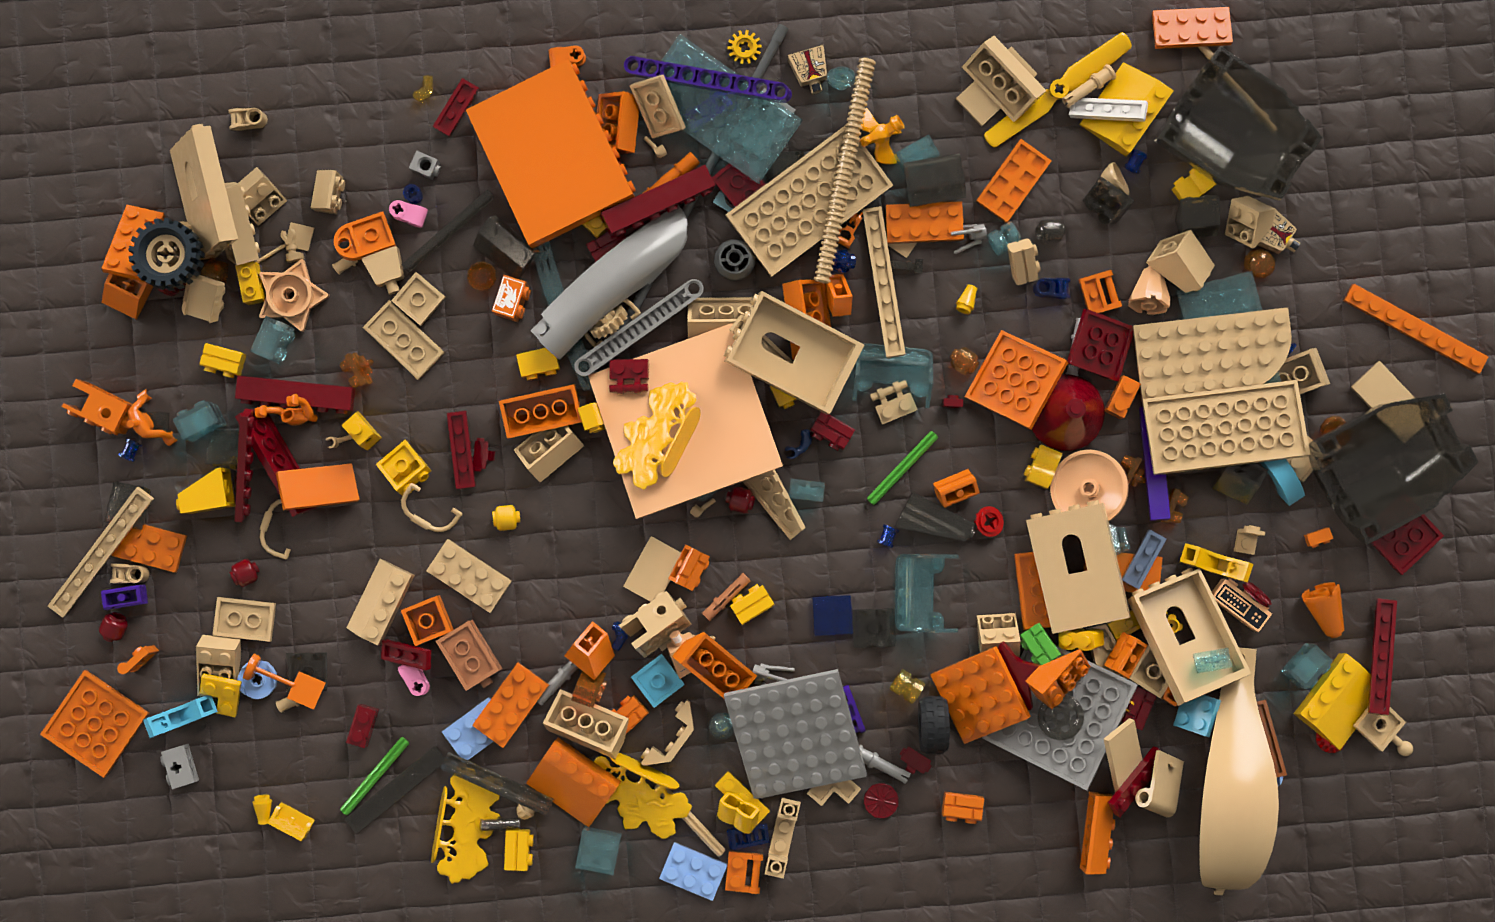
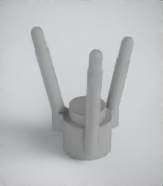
[951,224,987,254]
[752,663,795,685]

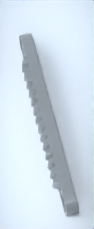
[574,279,703,376]

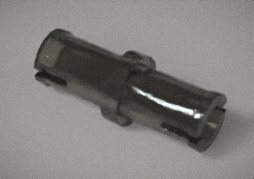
[480,817,520,832]

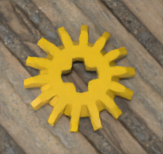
[727,30,762,64]

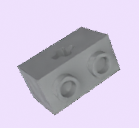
[160,744,199,789]

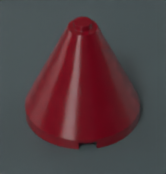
[1032,374,1105,451]

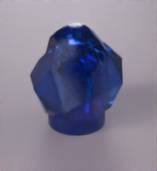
[832,249,856,273]

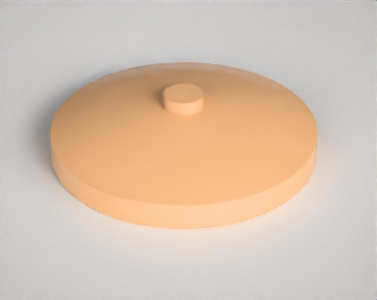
[1050,450,1128,522]

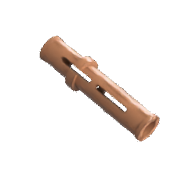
[702,573,751,621]

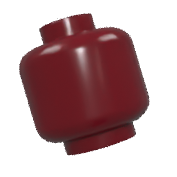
[726,487,755,514]
[229,559,260,587]
[99,612,128,642]

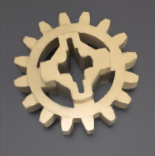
[589,305,628,339]

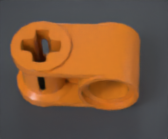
[548,45,586,68]

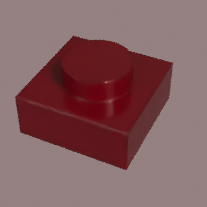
[942,395,963,408]

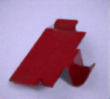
[473,438,495,472]
[900,746,931,774]

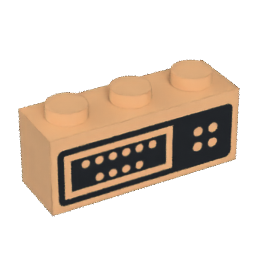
[1212,578,1272,632]

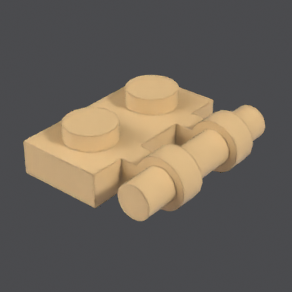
[870,380,918,425]

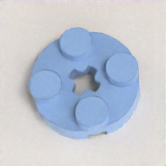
[237,661,277,699]

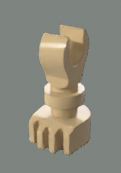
[281,229,304,263]

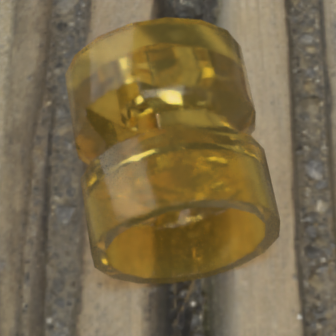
[889,669,925,704]

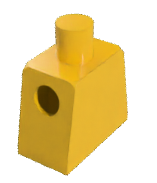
[342,411,382,451]

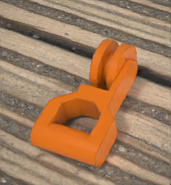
[837,212,863,249]

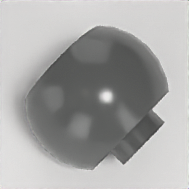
[714,239,756,281]

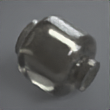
[1035,218,1065,244]

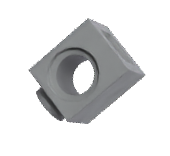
[409,151,441,180]

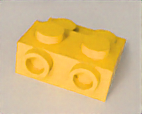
[376,440,431,496]

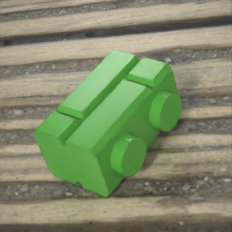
[1020,623,1062,665]

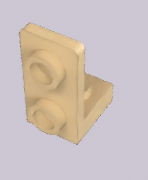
[1234,525,1265,555]

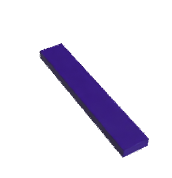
[1139,407,1170,521]

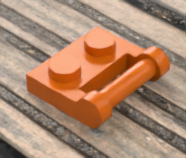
[1079,270,1122,313]
[117,645,159,674]
[725,851,763,894]

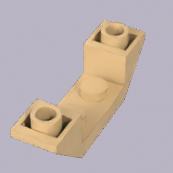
[641,700,694,766]
[765,798,801,879]

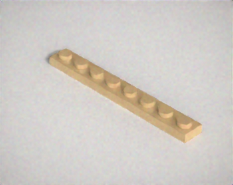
[862,206,906,358]
[48,486,154,618]

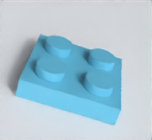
[631,654,685,708]
[1173,695,1221,737]

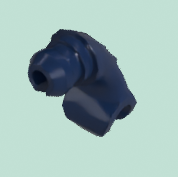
[785,429,813,459]

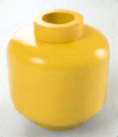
[492,505,520,531]

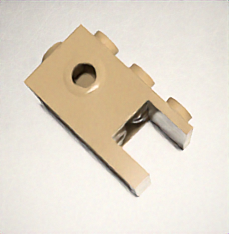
[619,591,691,658]

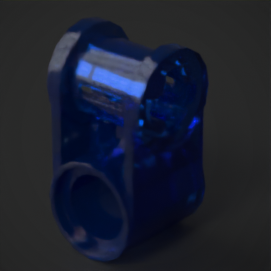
[1033,278,1071,299]

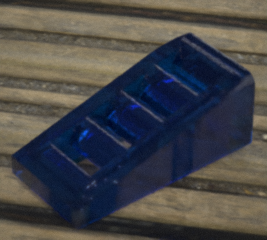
[727,823,770,850]

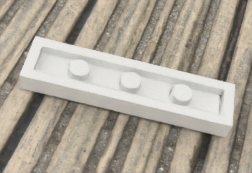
[1069,98,1148,122]

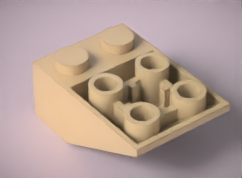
[196,635,241,698]

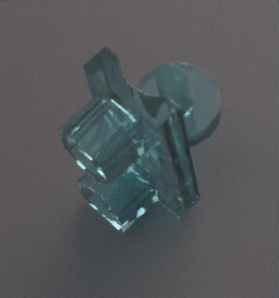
[789,479,825,502]
[1193,648,1233,674]

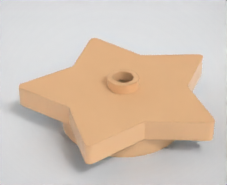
[259,259,330,332]

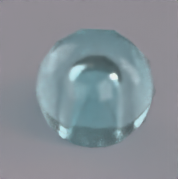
[709,712,734,739]

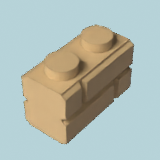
[1007,239,1041,285]

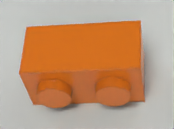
[1304,527,1333,548]

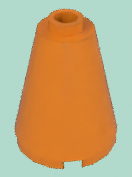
[1301,582,1344,638]

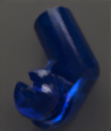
[612,621,628,651]

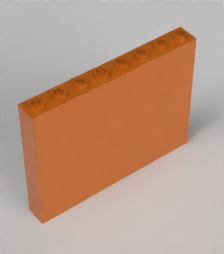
[466,59,636,249]

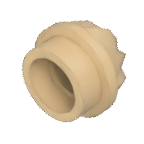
[516,799,536,819]

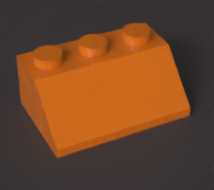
[597,91,639,154]

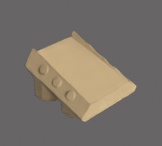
[182,275,225,324]

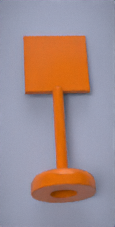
[243,654,326,709]

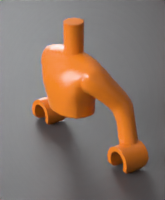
[127,389,178,446]
[255,394,318,426]

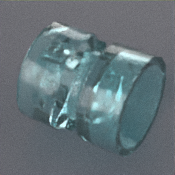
[987,221,1022,256]

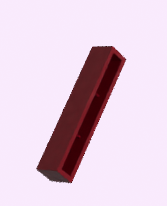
[600,165,715,237]
[235,376,356,414]

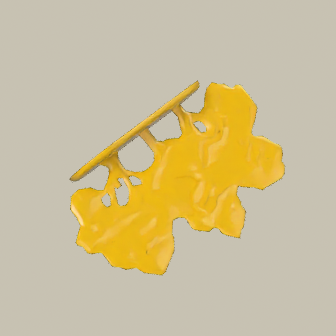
[613,382,701,490]
[594,753,692,839]
[431,768,504,884]

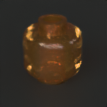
[950,347,979,375]

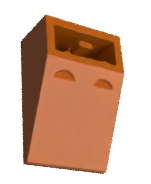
[1026,649,1091,709]

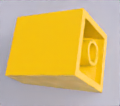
[176,467,235,514]

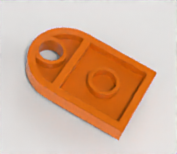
[334,211,396,261]

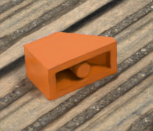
[825,274,853,317]

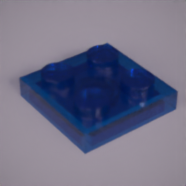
[812,595,853,636]

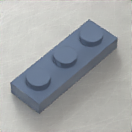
[1122,529,1166,589]

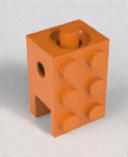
[62,379,133,436]

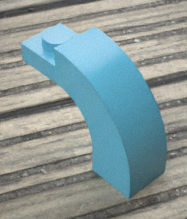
[1259,459,1305,506]
[143,695,218,738]

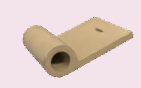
[1135,750,1184,818]

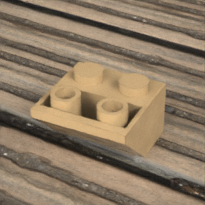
[238,167,287,226]
[311,170,345,215]
[1225,196,1276,248]
[977,613,1021,657]

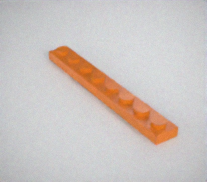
[1343,284,1488,374]

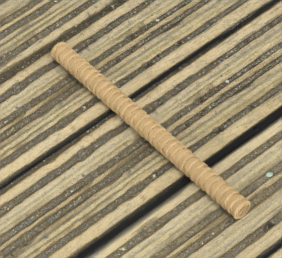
[814,58,876,284]

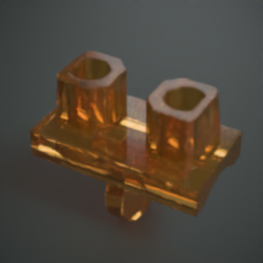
[340,352,374,388]
[1120,455,1146,488]
[1161,488,1189,523]

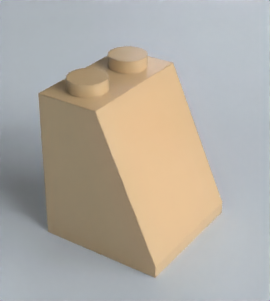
[1146,230,1215,293]

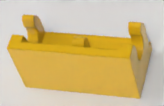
[267,802,315,841]

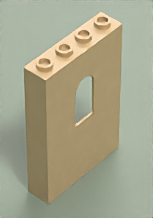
[170,124,238,260]
[724,291,864,415]
[1026,500,1130,634]
[1128,568,1251,706]

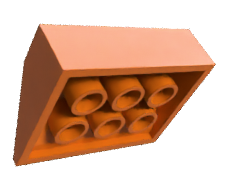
[526,737,621,827]

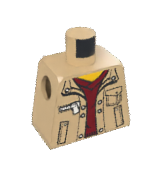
[788,45,827,94]
[1257,210,1300,254]

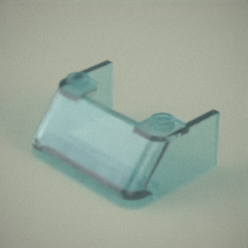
[852,343,933,408]
[895,554,959,633]

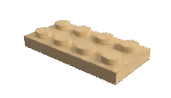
[427,539,512,613]

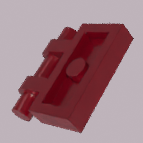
[609,359,649,394]

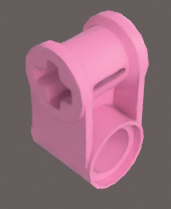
[389,200,428,228]
[398,665,430,696]

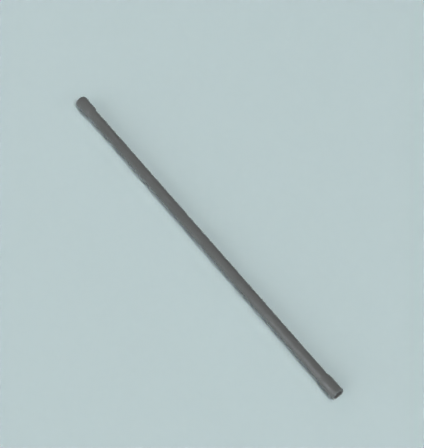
[607,24,789,364]

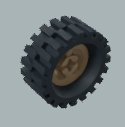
[128,218,205,291]

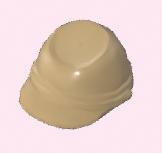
[1100,162,1129,196]

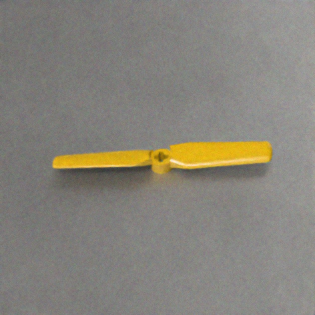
[984,32,1132,147]

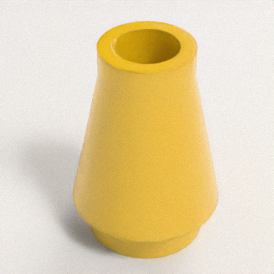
[956,284,978,314]
[252,795,272,825]

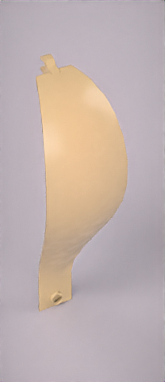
[1200,647,1279,896]

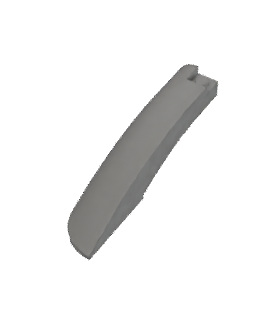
[531,205,688,360]

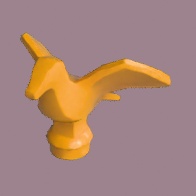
[859,108,905,165]

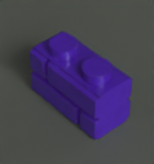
[101,585,148,610]

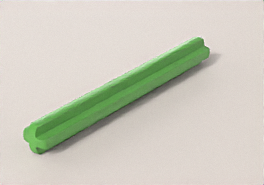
[867,431,938,505]
[340,737,409,815]

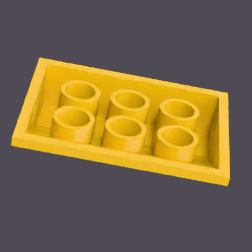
[1079,62,1174,157]
[1293,653,1371,750]

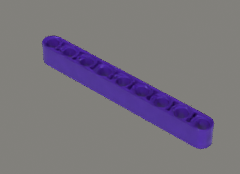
[624,56,792,103]

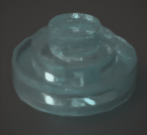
[827,67,855,90]

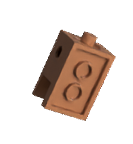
[436,620,503,691]

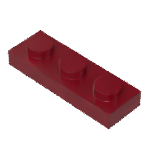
[433,78,479,137]
[381,639,431,670]

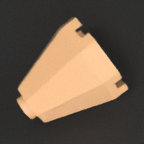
[1128,266,1170,315]

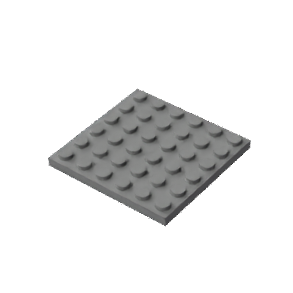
[982,646,1138,791]
[724,669,867,799]

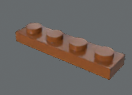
[1257,700,1287,778]

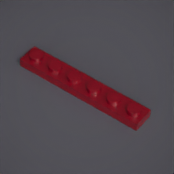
[235,408,255,522]
[1368,598,1397,716]

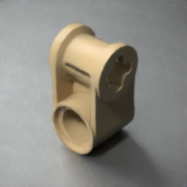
[228,108,268,131]
[110,564,150,584]

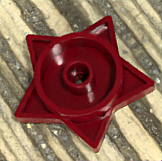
[998,641,1041,710]

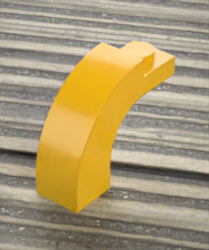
[1180,543,1253,583]

